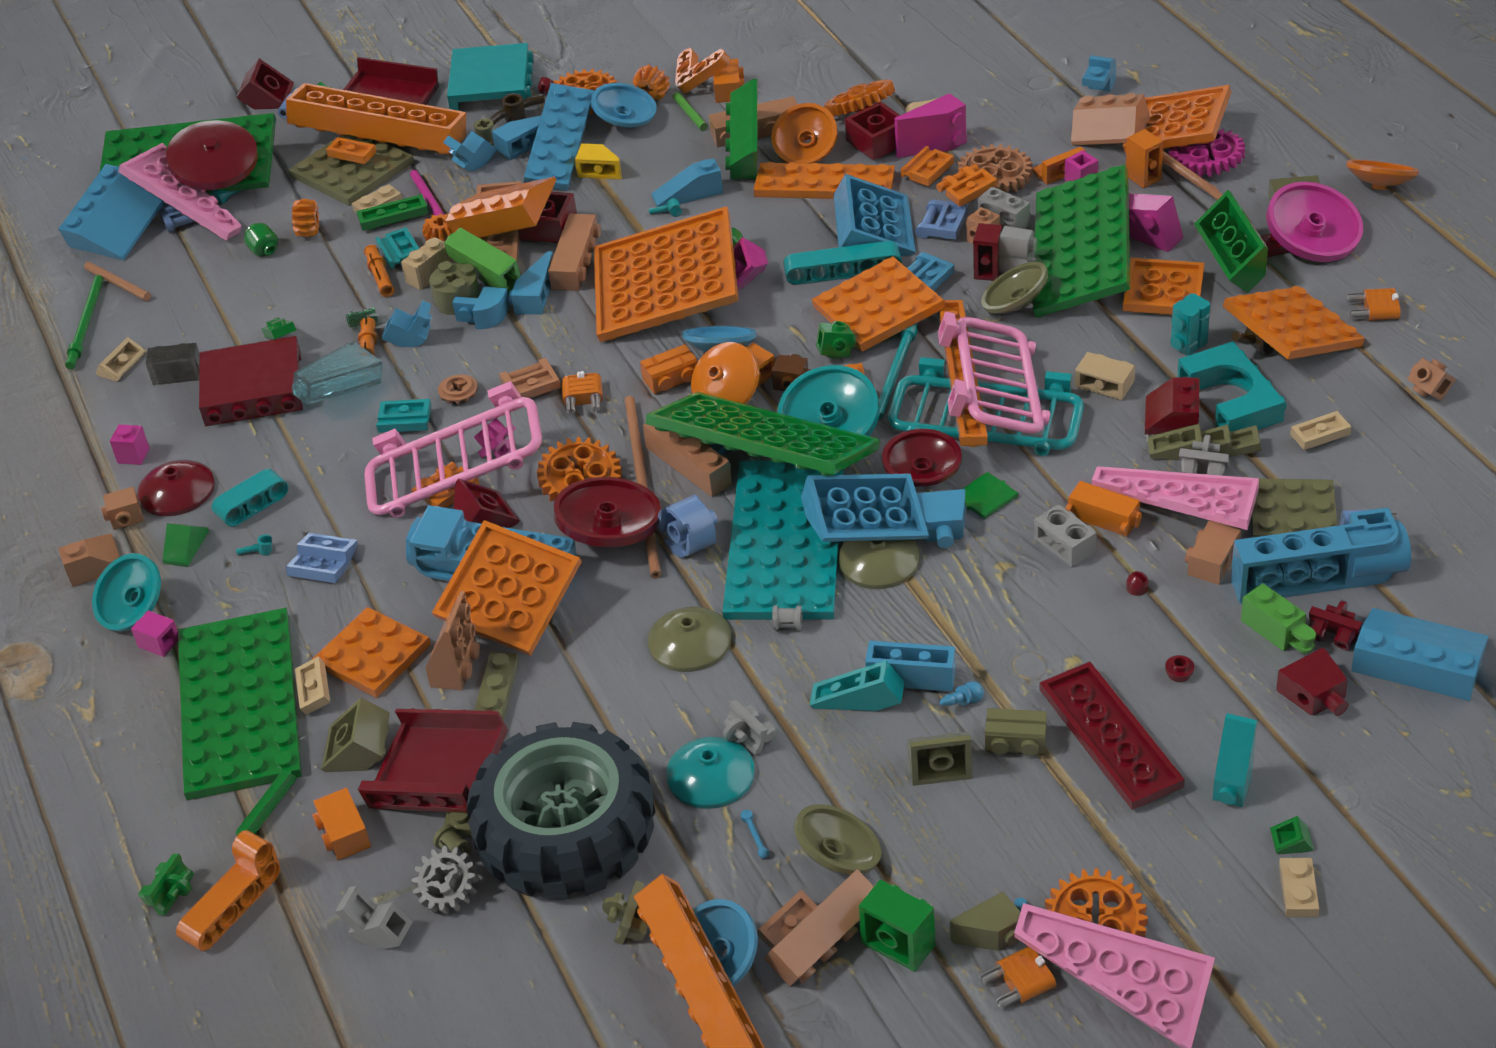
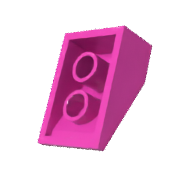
[894,93,967,158]

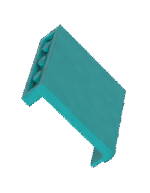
[447,43,534,111]

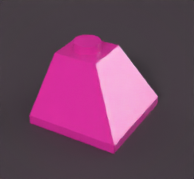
[733,237,769,290]

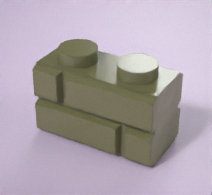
[985,708,1047,756]

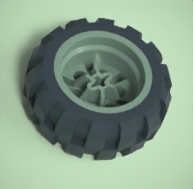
[466,722,656,900]

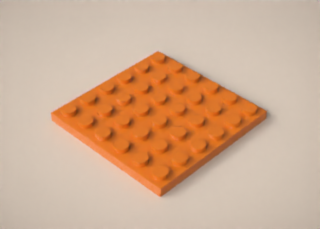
[594,206,739,342]

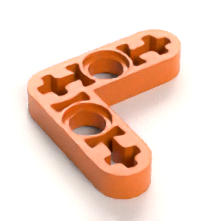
[675,48,730,93]

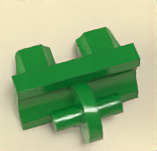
[138,854,194,916]

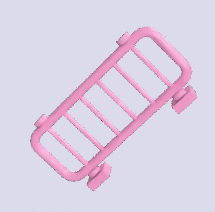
[938,311,1050,434]
[364,381,542,518]

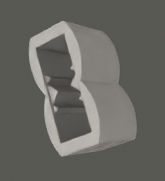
[999,226,1037,275]

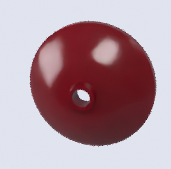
[882,429,962,487]
[137,460,215,516]

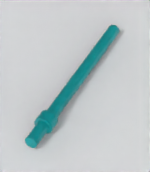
[879,322,919,419]

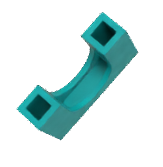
[1177,341,1287,432]

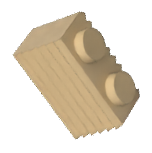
[401,237,452,290]
[1075,352,1135,401]

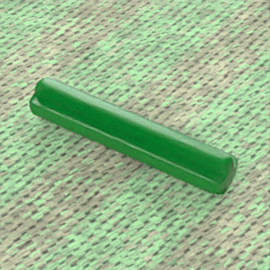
[236,770,296,836]

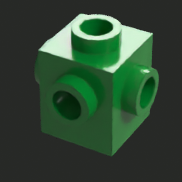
[816,321,856,359]

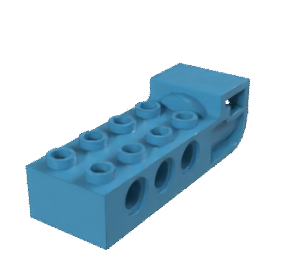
[406,505,577,581]
[1231,508,1411,604]

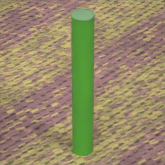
[673,92,708,131]

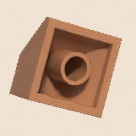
[58,533,120,587]

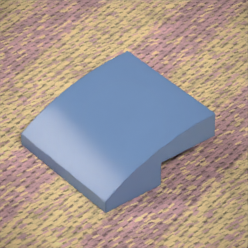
[286,533,357,583]

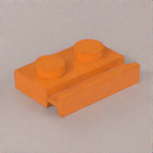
[901,146,954,187]

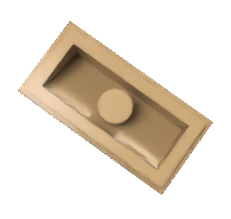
[96,337,147,382]

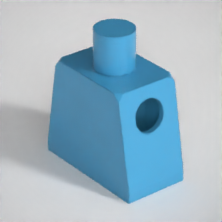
[916,489,966,548]

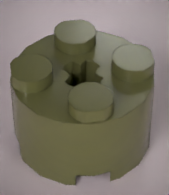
[429,261,480,315]

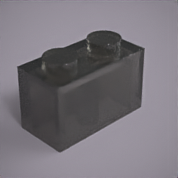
[145,343,200,386]

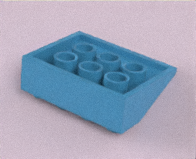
[58,164,165,261]
[834,174,915,256]
[801,474,929,542]
[1351,608,1489,701]

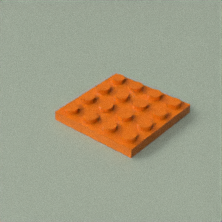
[1123,85,1232,154]
[811,257,946,352]
[1222,286,1365,360]
[432,520,582,656]

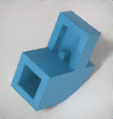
[1082,55,1116,92]
[443,131,497,171]
[452,287,510,329]
[382,300,432,347]

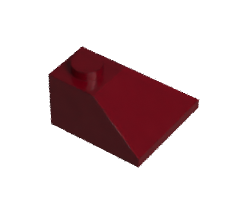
[454,478,520,528]

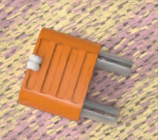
[1346,288,1401,321]
[562,371,603,414]
[979,946,1056,1009]

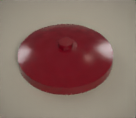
[166,120,258,190]
[554,477,661,547]

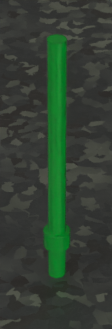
[65,275,104,370]

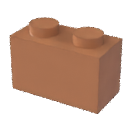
[1185,520,1241,585]

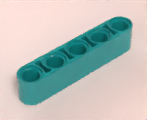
[783,241,902,285]

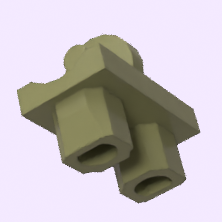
[602,880,648,945]

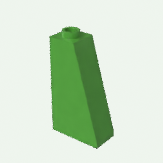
[444,227,521,298]

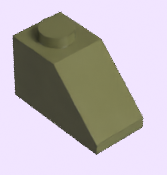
[950,892,1020,951]

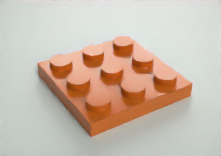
[1123,258,1205,315]
[312,607,431,698]

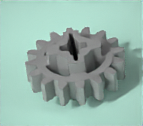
[411,846,480,914]

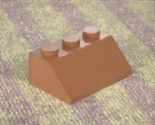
[1071,93,1150,145]

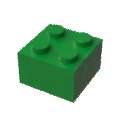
[858,879,936,972]

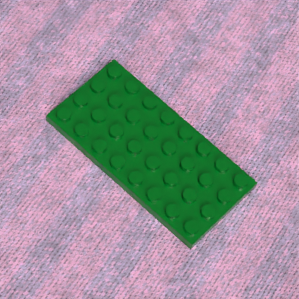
[100,113,276,194]
[1033,164,1130,318]
[645,392,880,476]
[178,607,302,801]

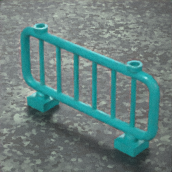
[888,357,1084,456]

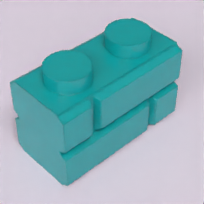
[1170,293,1210,356]

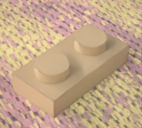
[352,184,402,213]
[1290,411,1352,450]
[295,656,330,715]
[1279,858,1319,917]

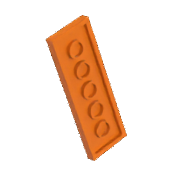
[753,162,895,199]

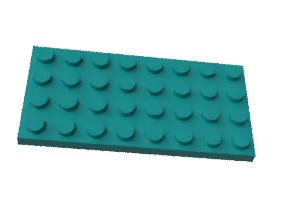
[722,461,844,620]

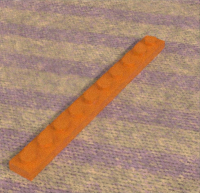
[938,300,988,447]

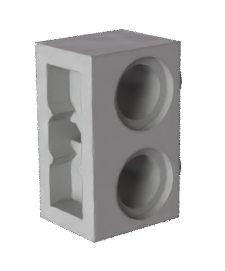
[978,187,1030,230]
[1034,504,1097,567]

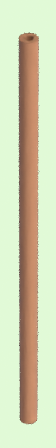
[625,396,661,579]

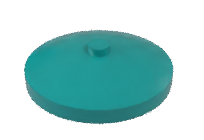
[777,365,880,436]

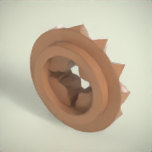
[438,374,478,405]

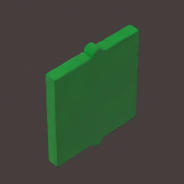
[962,471,1018,519]

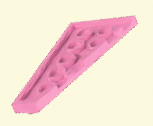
[119,143,242,241]
[1092,466,1259,530]
[1014,903,1215,1048]

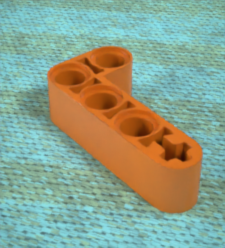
[176,830,280,951]

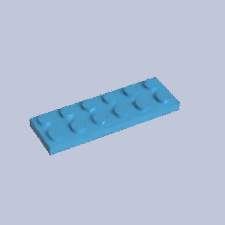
[524,83,594,191]

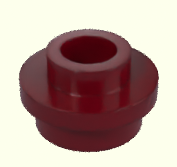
[1165,655,1195,682]

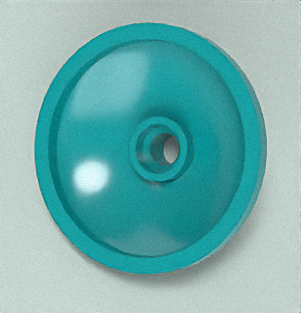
[92,553,161,632]
[666,737,755,809]

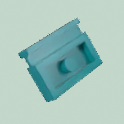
[375,227,419,269]
[376,399,432,433]

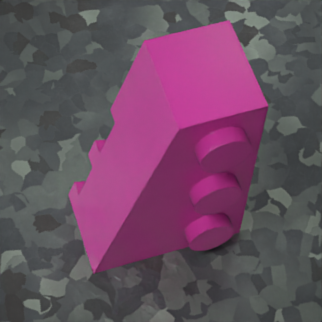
[1129,193,1184,252]

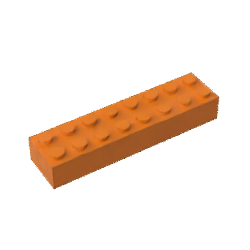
[286,83,466,154]

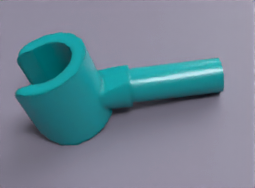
[649,198,682,217]
[236,534,272,556]

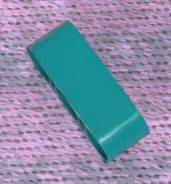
[211,469,289,527]

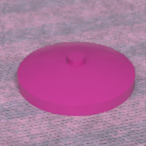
[1266,182,1363,262]

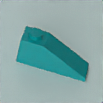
[810,660,904,711]
[1212,713,1257,807]

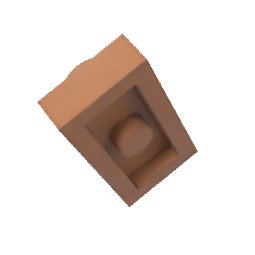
[757,890,817,950]

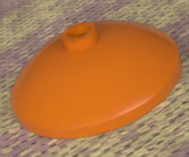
[771,103,838,164]
[1346,159,1419,190]
[691,342,759,404]

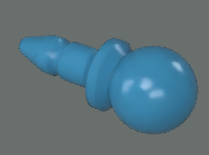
[940,681,984,706]

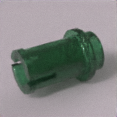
[346,307,378,329]

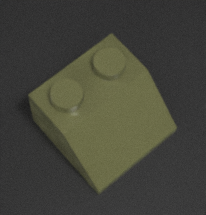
[321,697,390,772]
[907,732,972,786]

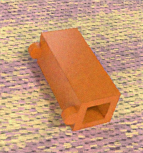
[1065,481,1142,537]

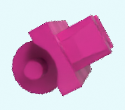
[474,418,516,458]

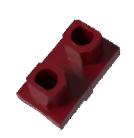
[1309,600,1362,651]

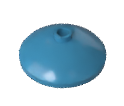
[591,83,656,128]
[682,326,757,352]
[693,899,758,987]

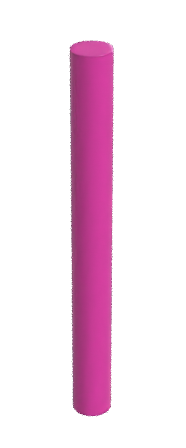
[410,170,444,216]

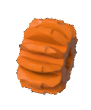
[632,64,670,101]
[292,199,320,237]
[422,213,453,242]

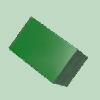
[162,523,209,567]

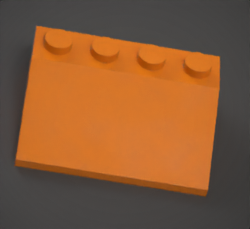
[445,177,556,238]

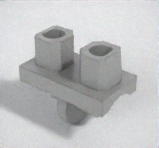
[1179,435,1230,476]
[723,700,775,755]

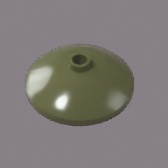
[981,262,1048,314]
[838,539,920,589]
[648,606,732,672]
[794,804,881,875]

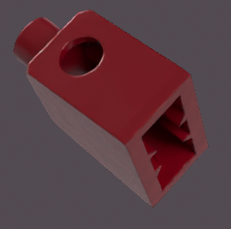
[1276,648,1349,716]

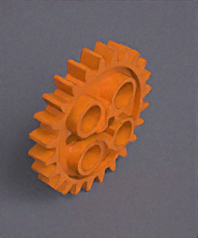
[548,69,617,115]
[824,79,895,116]
[537,437,622,502]
[1045,868,1148,938]

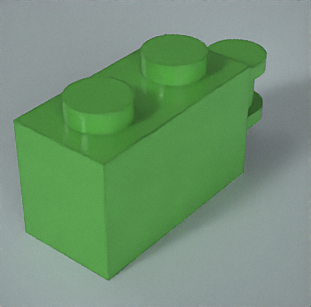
[1241,583,1316,654]

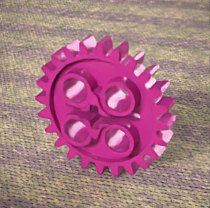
[1169,128,1245,177]

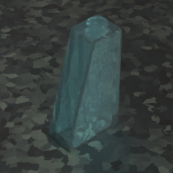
[292,341,382,405]

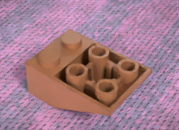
[425,591,480,691]

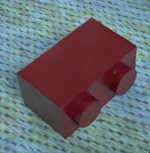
[973,223,1002,281]

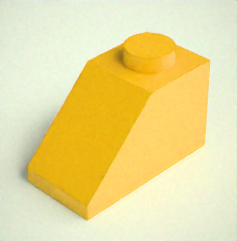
[575,143,622,180]

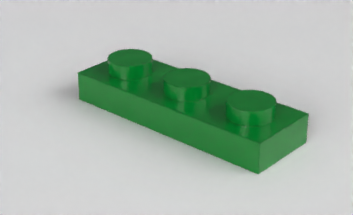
[356,194,429,231]

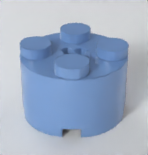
[658,495,718,558]

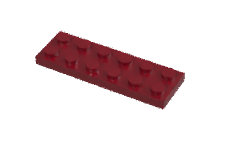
[1039,662,1185,810]

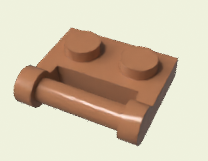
[499,358,561,398]

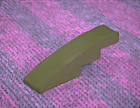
[1148,424,1262,460]

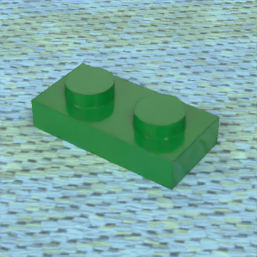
[261,317,297,339]

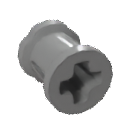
[772,606,803,630]

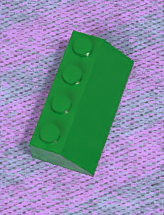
[725,79,757,179]
[1194,190,1268,293]

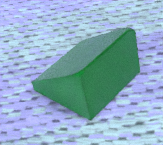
[1270,815,1314,855]

